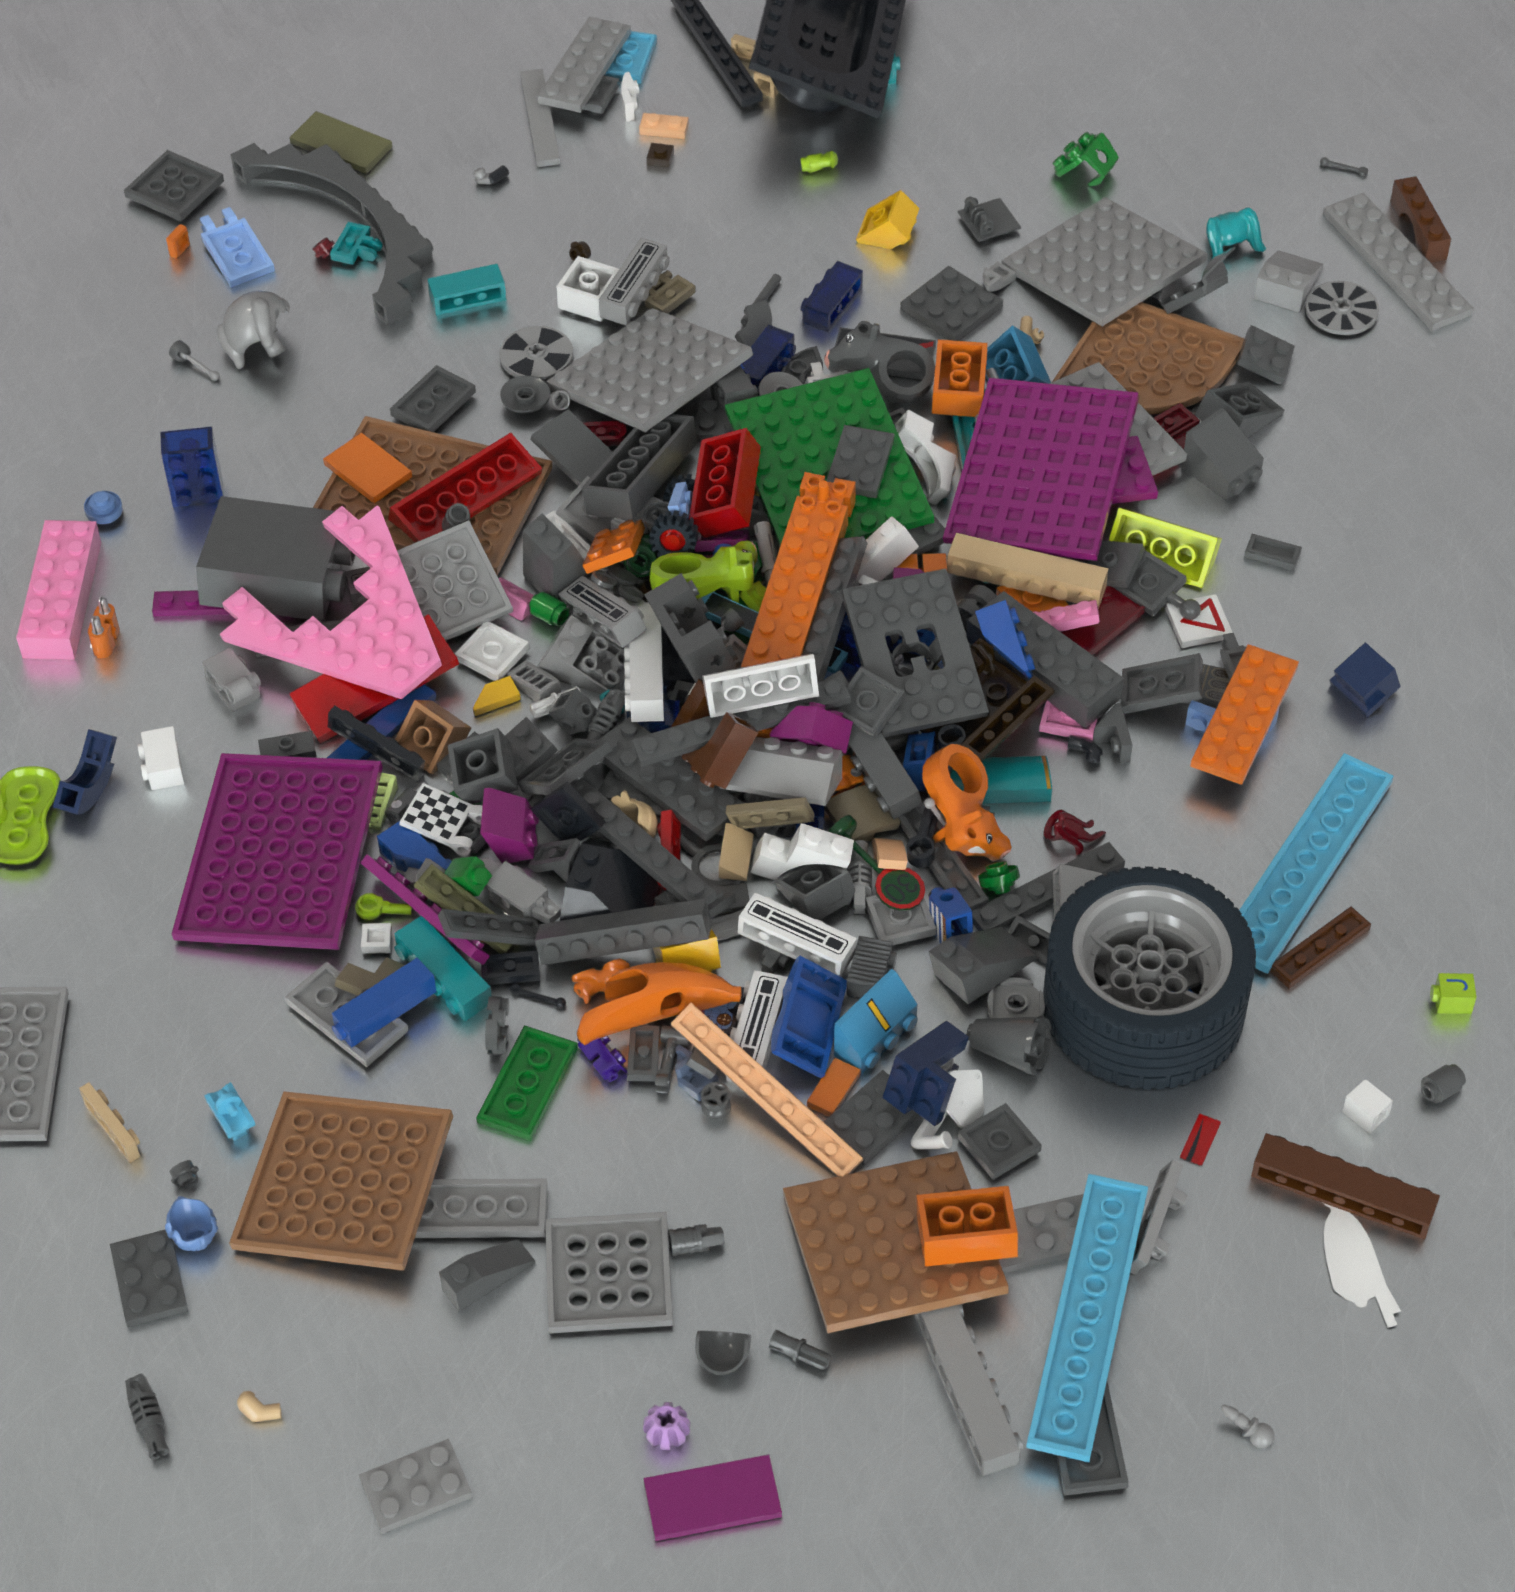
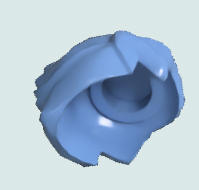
[165,1196,219,1252]

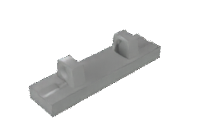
[1130,1160,1188,1275]

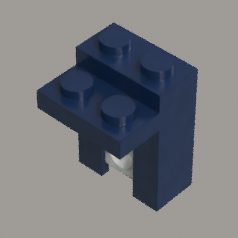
[882,1020,969,1126]

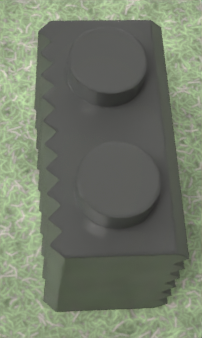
[846,936,897,998]

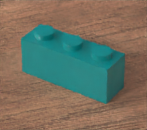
[427,263,506,316]

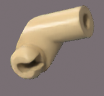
[1020,316,1044,345]
[237,1391,282,1422]

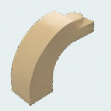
[731,34,779,98]

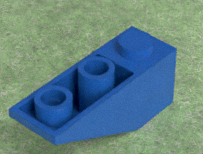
[975,600,1036,680]
[377,821,452,872]

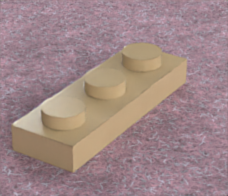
[79,1082,140,1163]

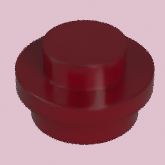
[312,237,335,259]

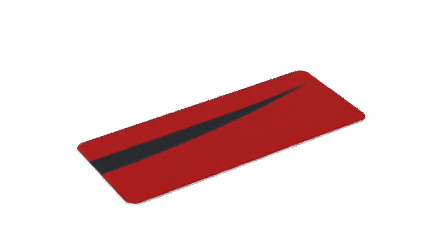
[1180,1114,1221,1166]

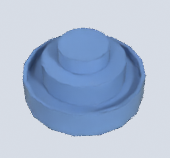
[84,491,123,524]

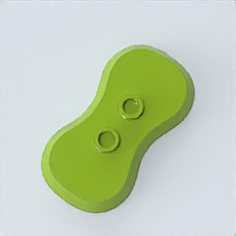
[0,766,61,865]

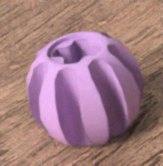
[643,1402,690,1450]

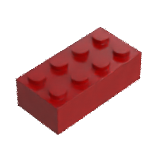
[689,428,761,538]

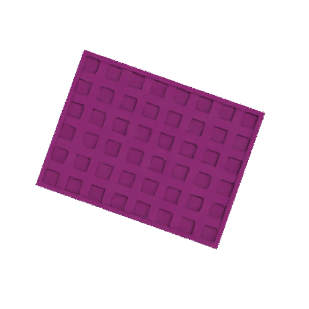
[943,378,1139,561]

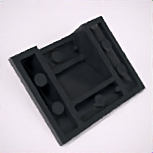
[560,838,660,921]

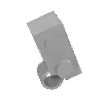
[202,648,261,712]

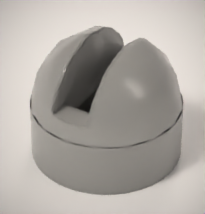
[549,390,570,411]

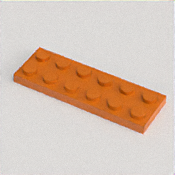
[1190,644,1299,785]

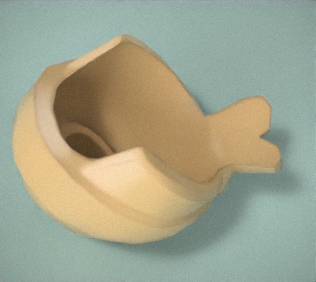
[611,790,658,839]

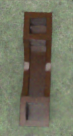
[1390,176,1451,263]

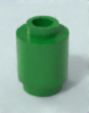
[529,592,570,627]

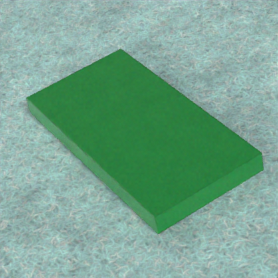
[476,1025,578,1141]

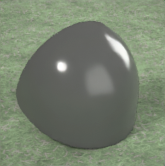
[695,1331,751,1375]

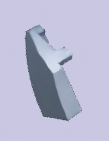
[675,1045,720,1102]

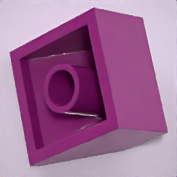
[770,702,853,754]
[480,788,539,864]

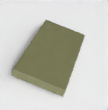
[289,111,393,174]

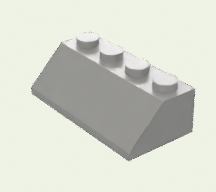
[720,737,842,806]

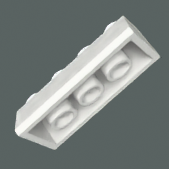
[702,654,819,718]

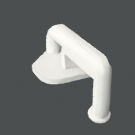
[911,1069,984,1150]

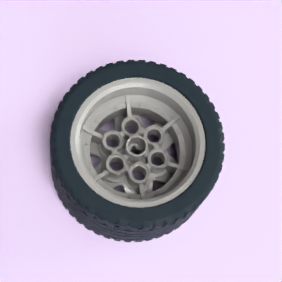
[1043,866,1256,1090]

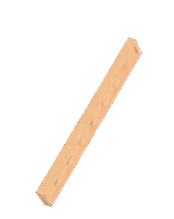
[671,1003,863,1177]

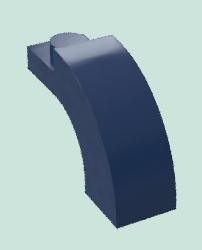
[53,729,117,815]

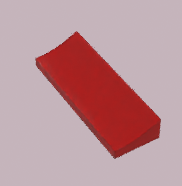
[388,432,543,543]
[289,614,459,744]

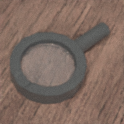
[680,833,741,886]

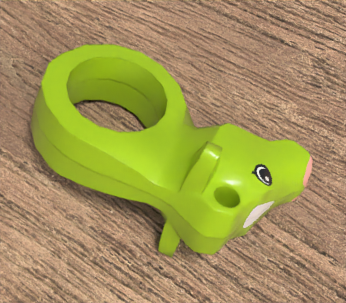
[650,541,758,603]

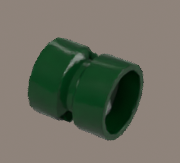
[624,534,663,577]

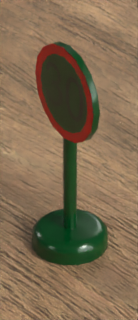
[828,815,925,911]

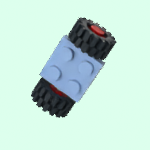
[649,474,699,557]

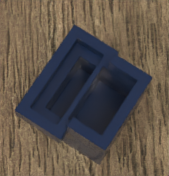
[1329,642,1401,718]

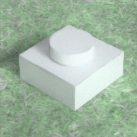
[361,923,392,953]

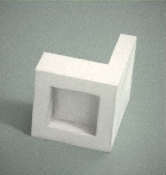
[1343,1080,1393,1134]

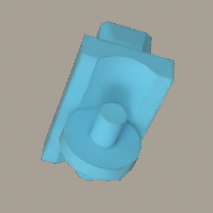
[204,1082,255,1140]

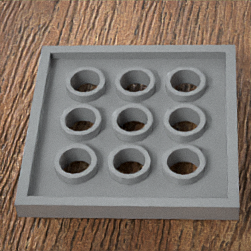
[545,1212,673,1333]

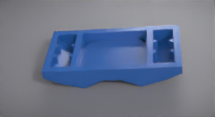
[771,956,847,1078]

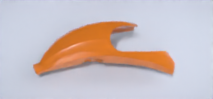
[577,962,742,1046]

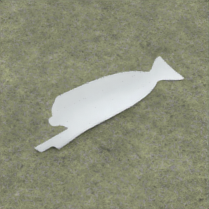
[1324,1203,1401,1328]

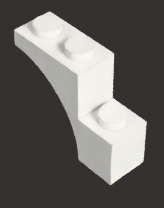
[895,410,956,505]
[750,823,854,880]

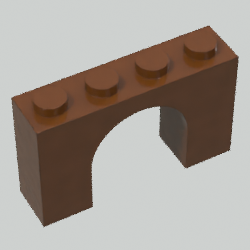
[671,679,758,789]

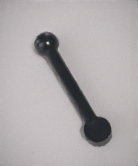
[510,984,566,1009]

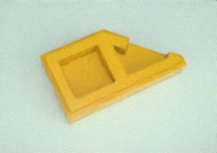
[473,676,521,716]

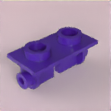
[577,1035,627,1082]

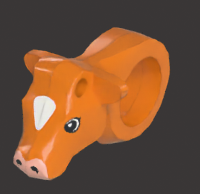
[922,744,1012,862]

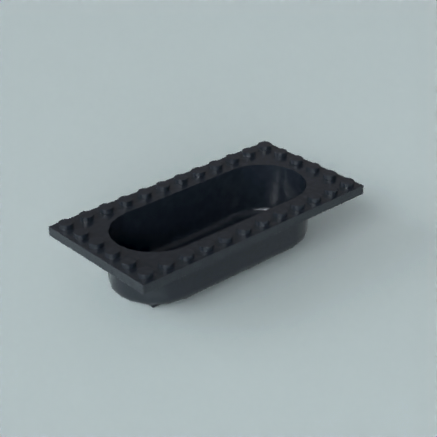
[749,0,906,119]

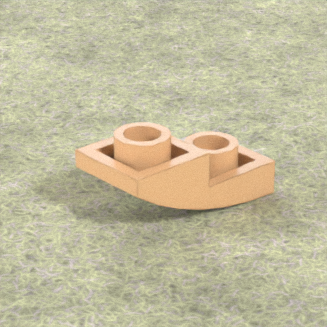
[872,838,907,870]

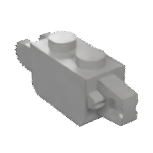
[481,857,561,923]

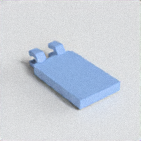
[200,207,275,287]

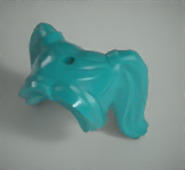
[1206,207,1266,260]

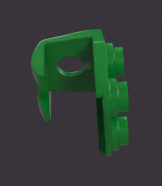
[1052,131,1119,186]

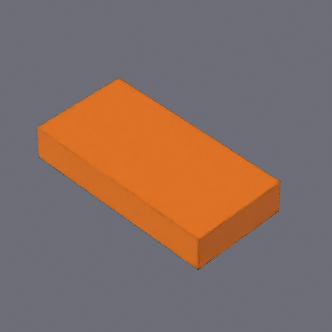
[807,1058,861,1117]

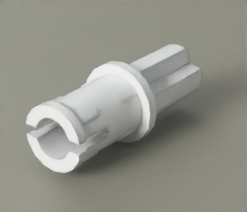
[529,686,581,718]

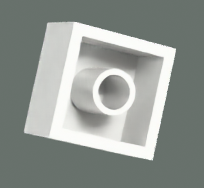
[556,256,619,322]

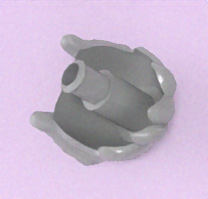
[217,291,290,369]

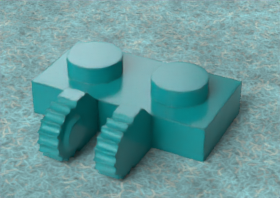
[330,222,383,265]

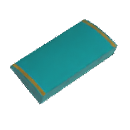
[950,756,1052,804]

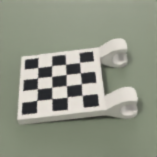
[399,783,483,857]

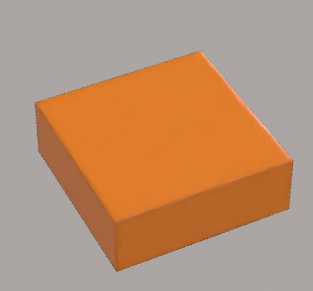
[166,224,190,259]

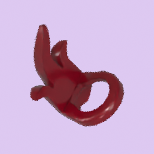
[1044,809,1106,855]

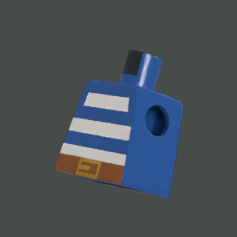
[928,887,973,943]

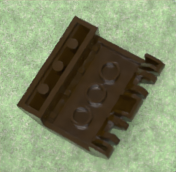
[920,638,1055,762]

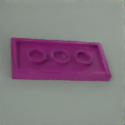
[643,1454,782,1541]

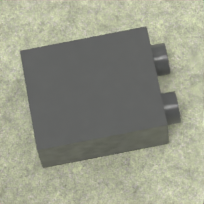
[196,496,355,621]

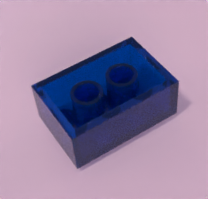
[160,426,224,507]

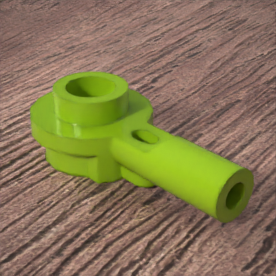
[355,893,412,920]

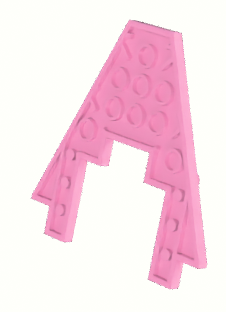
[220,506,442,699]

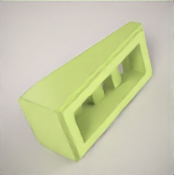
[368,773,398,830]

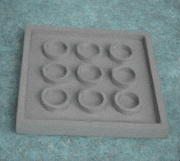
[397,520,513,641]

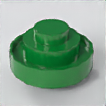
[978,861,1020,894]

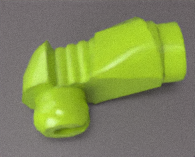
[801,151,838,173]

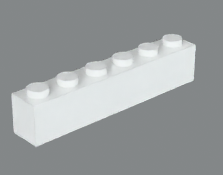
[624,602,664,722]

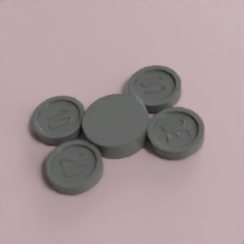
[591,562,650,602]

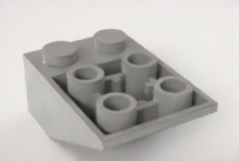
[537,615,625,694]

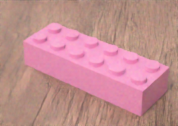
[16,520,101,660]

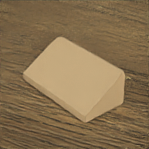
[719,823,754,881]

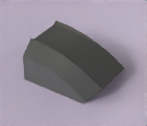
[773,864,855,921]

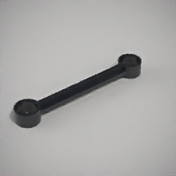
[906,724,966,868]

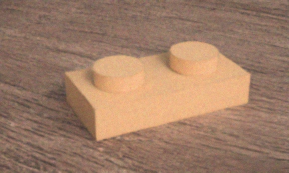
[639,113,689,139]

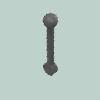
[1320,157,1368,176]

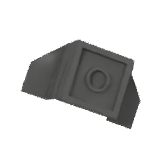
[1152,247,1235,314]

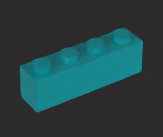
[394,916,492,1021]

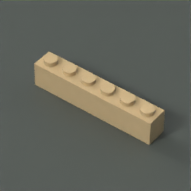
[947,533,1108,609]

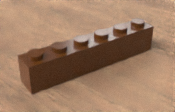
[1251,1133,1440,1240]

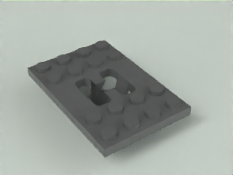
[841,568,989,737]

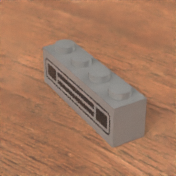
[599,238,670,325]
[558,575,647,648]

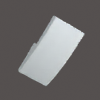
[621,72,639,122]

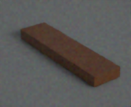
[1270,906,1371,989]

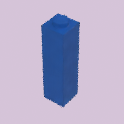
[332,958,436,1048]

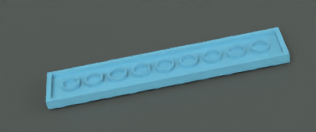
[1240,753,1394,974]
[1026,1174,1148,1462]

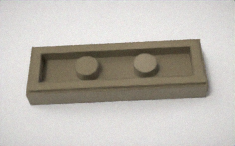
[726,797,814,829]

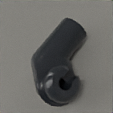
[1067,735,1103,764]

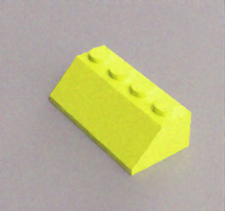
[1108,508,1222,588]

